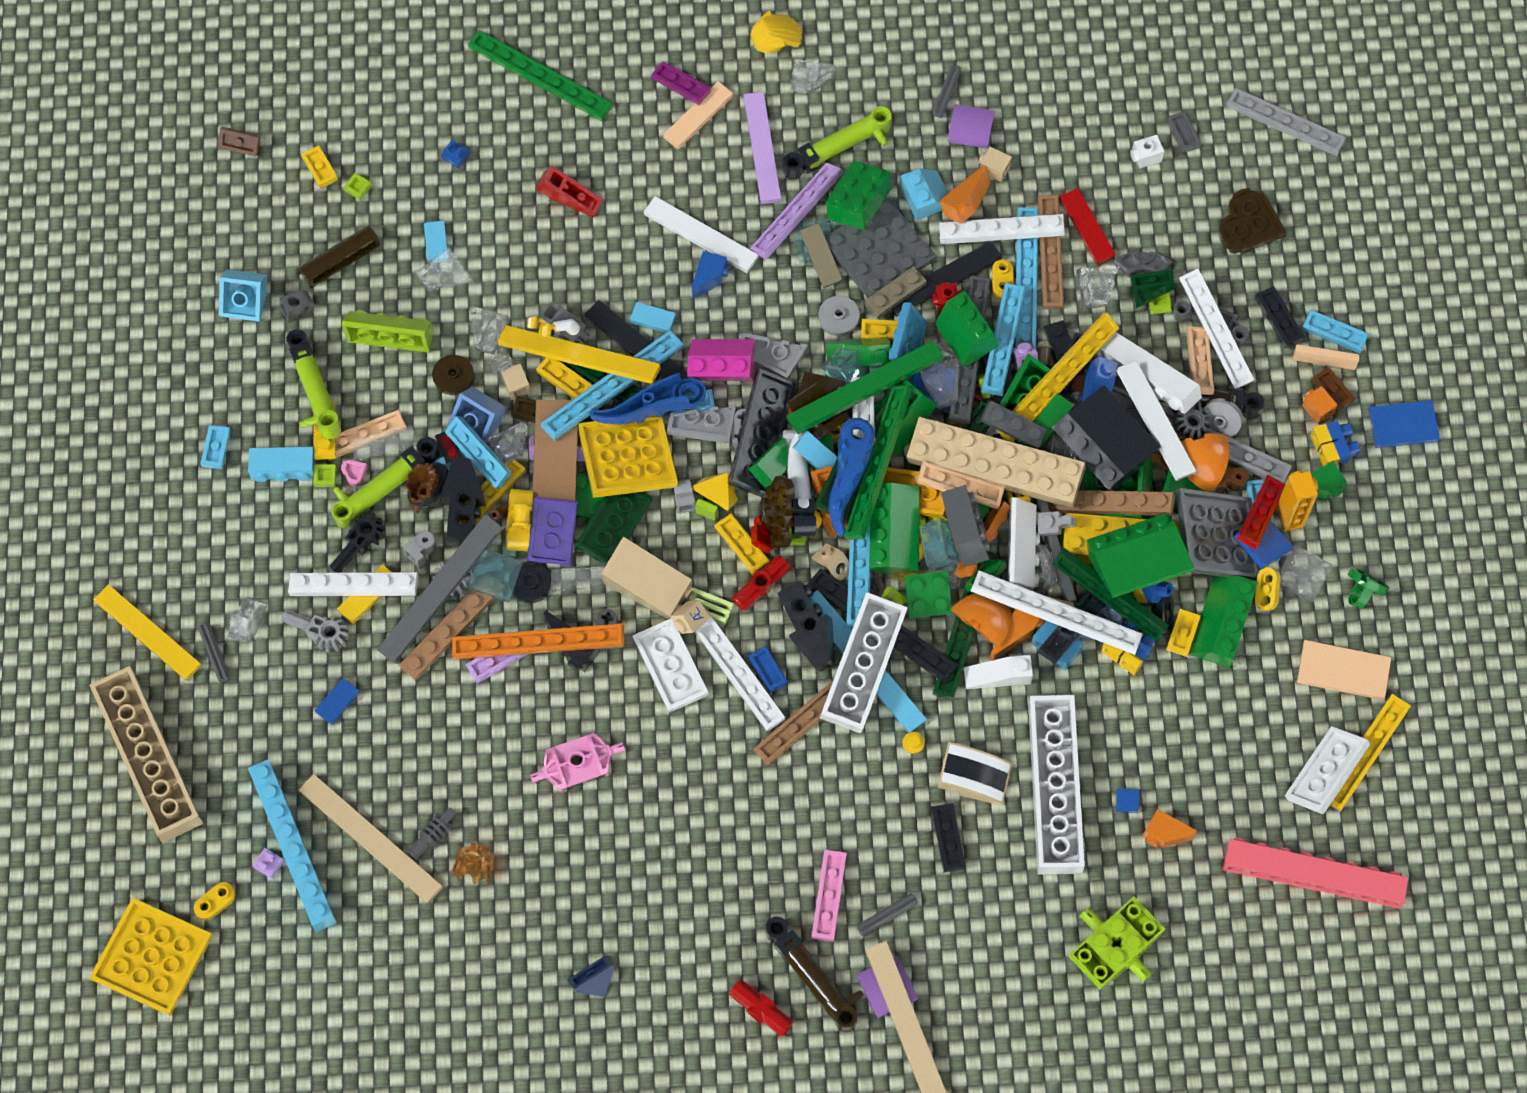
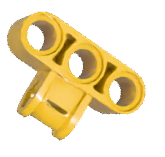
[505,488,533,552]

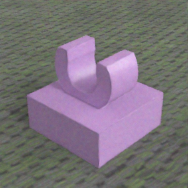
[252,848,284,879]

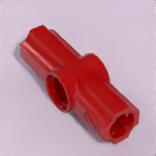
[732,555,791,612]
[729,979,794,1038]

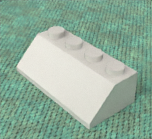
[1007,497,1040,591]

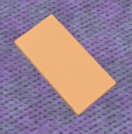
[1297,640,1391,700]

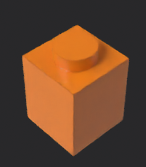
[1302,386,1338,424]

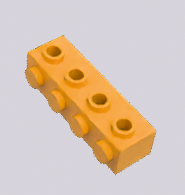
[1276,471,1318,532]

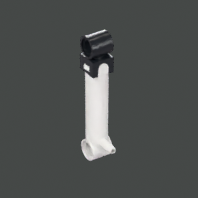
[782,430,816,537]

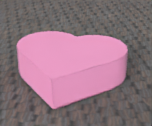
[341,460,368,487]

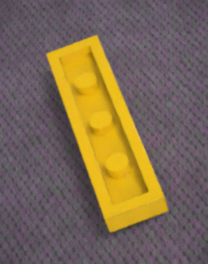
[459,456,526,525]

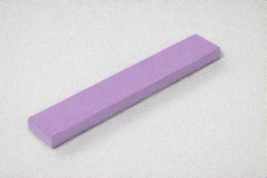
[743,92,781,204]
[750,163,843,259]

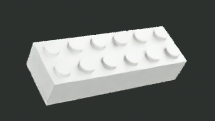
[820,592,907,734]

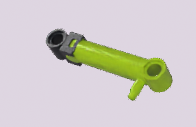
[783,106,891,180]
[286,329,341,439]
[331,437,440,528]

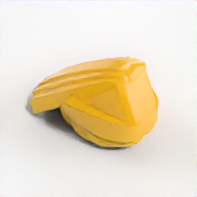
[751,11,802,54]

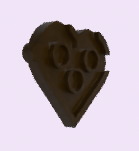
[1219,188,1287,254]
[760,476,795,548]

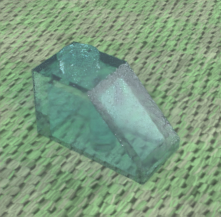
[822,349,859,383]

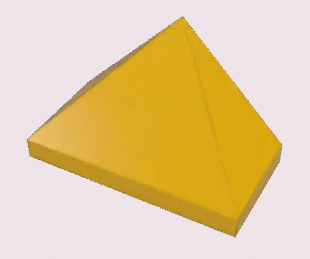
[692,472,738,511]

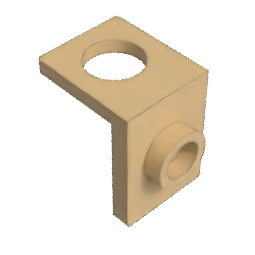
[812,543,849,582]

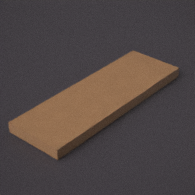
[532,400,578,516]

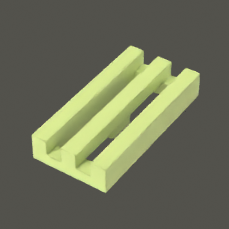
[689,588,734,625]

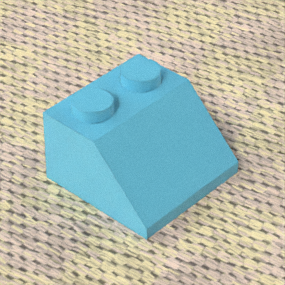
[900,169,948,221]
[219,269,267,321]

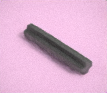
[933,64,961,118]
[198,623,230,683]
[857,894,918,936]

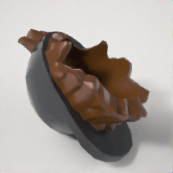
[405,462,448,513]

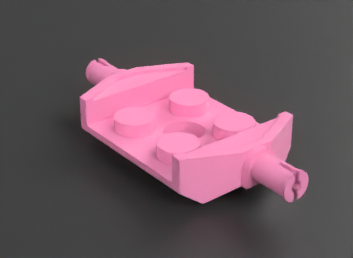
[529,733,625,792]

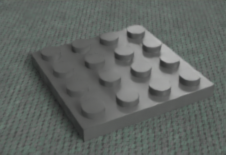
[825,197,937,298]
[1175,488,1261,581]

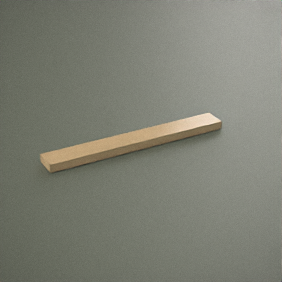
[299,774,443,904]
[865,941,946,1093]

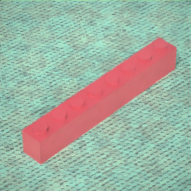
[1222,838,1408,909]

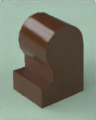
[1215,467,1248,494]

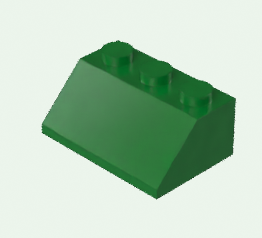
[935,290,1000,367]
[1000,354,1051,422]
[874,379,938,455]

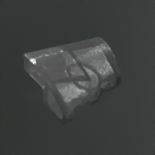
[416,247,473,291]
[1076,265,1119,309]

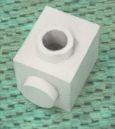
[1131,135,1164,169]

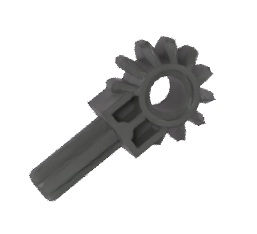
[1173,372,1210,440]

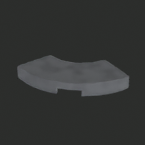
[1114,251,1173,277]

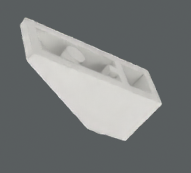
[963,655,1033,689]

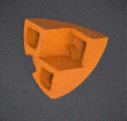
[1181,433,1229,492]
[951,593,1011,647]

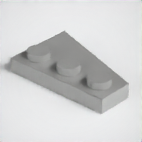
[740,333,808,380]
[667,404,736,444]

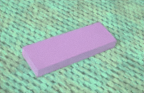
[465,654,528,684]

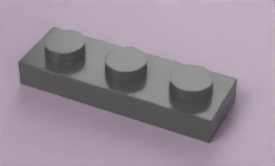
[980,401,1047,449]

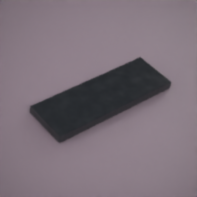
[727,368,796,498]

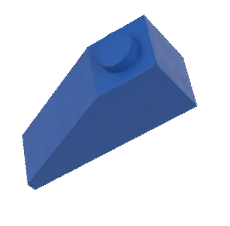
[1082,356,1118,401]

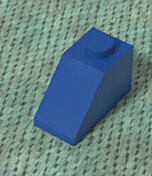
[692,251,730,297]

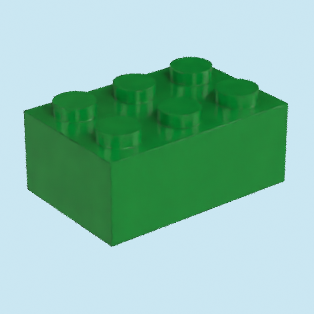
[825,160,892,231]

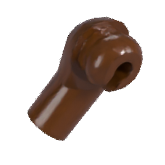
[489,501,509,520]

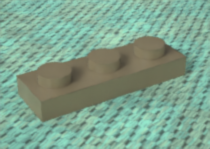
[865,266,926,319]

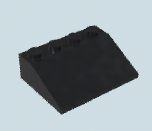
[1052,385,1161,491]

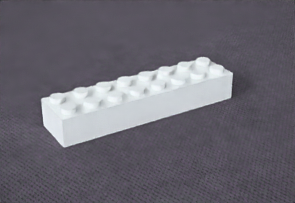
[1028,695,1085,875]

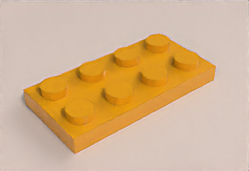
[883,467,946,519]

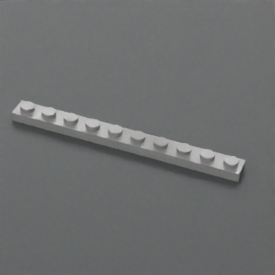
[1111,386,1292,484]

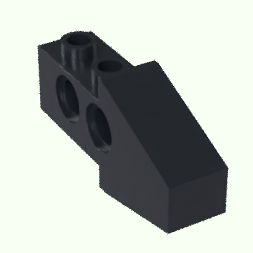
[441,458,486,545]
[777,581,835,672]

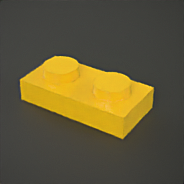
[301,145,338,189]
[861,319,898,343]
[1166,609,1201,657]

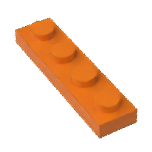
[953,501,1011,578]

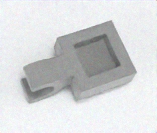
[1038,511,1076,536]

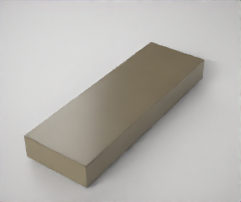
[800,223,842,288]

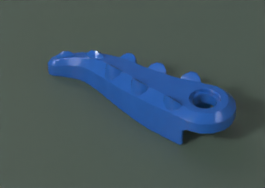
[590,373,706,424]
[828,418,875,537]

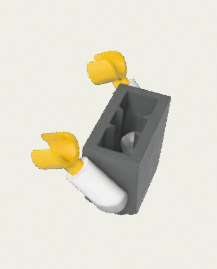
[527,301,590,344]

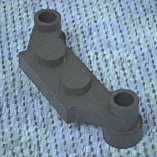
[1173,300,1249,348]

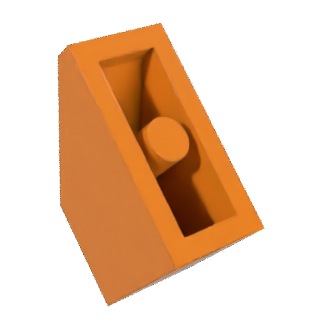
[1143,809,1197,848]

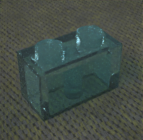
[919,518,960,571]

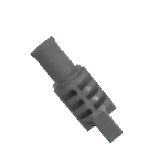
[406,808,456,861]

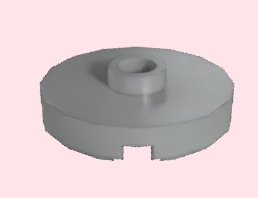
[818,296,860,336]
[1202,398,1243,438]

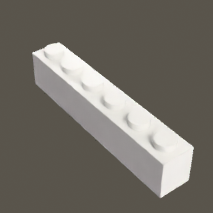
[1093,332,1202,414]

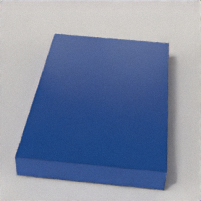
[1368,400,1440,448]

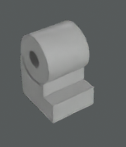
[674,479,696,514]
[403,531,436,568]

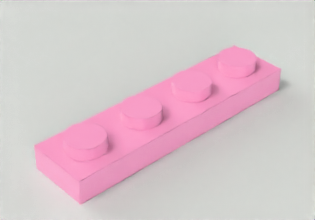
[812,850,846,942]

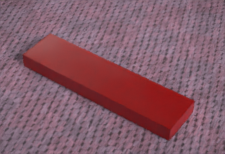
[1059,188,1116,265]
[1237,475,1285,550]

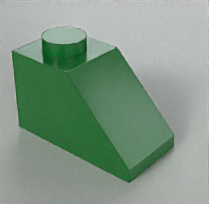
[748,437,787,488]
[1311,461,1347,500]

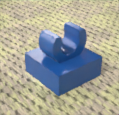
[441,140,470,168]

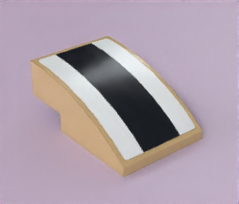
[938,742,1012,806]

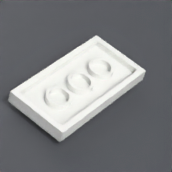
[632,619,709,713]
[1285,726,1370,815]

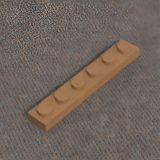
[1047,490,1175,516]
[399,573,504,681]

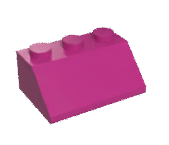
[687,339,755,381]

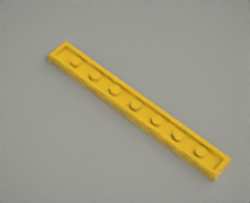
[996,313,1119,442]
[498,325,661,384]

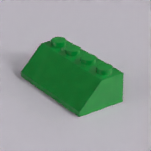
[869,483,920,574]
[1188,575,1258,668]

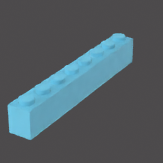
[248,759,337,932]

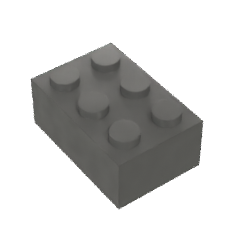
[941,485,991,567]

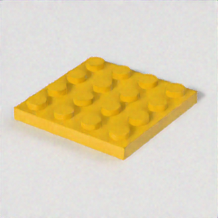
[578,415,678,498]
[89,898,213,1016]

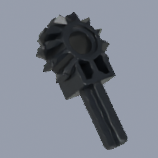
[330,512,386,573]

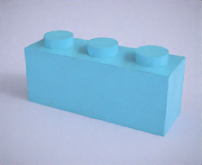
[248,447,316,482]

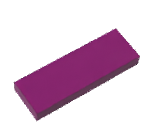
[651,61,711,105]

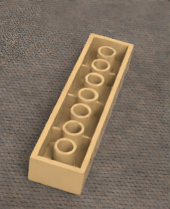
[907,417,1085,509]
[90,666,203,843]

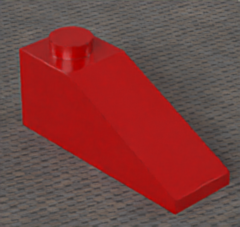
[535,166,603,217]

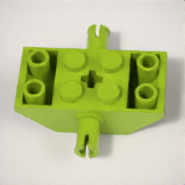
[1068,896,1165,990]

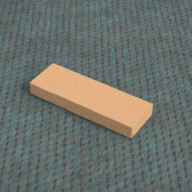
[1292,344,1359,370]

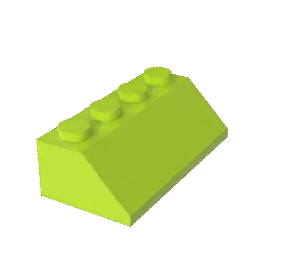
[342,310,434,353]

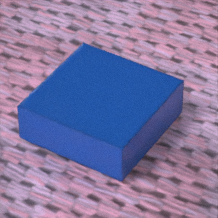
[1116,788,1139,813]

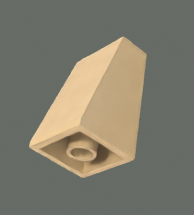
[601,537,694,620]

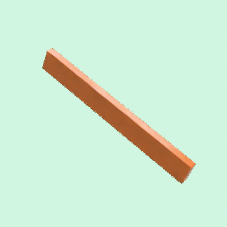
[452,623,625,660]

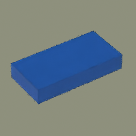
[747,646,788,694]
[315,678,360,725]

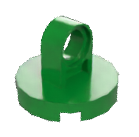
[1347,567,1390,609]

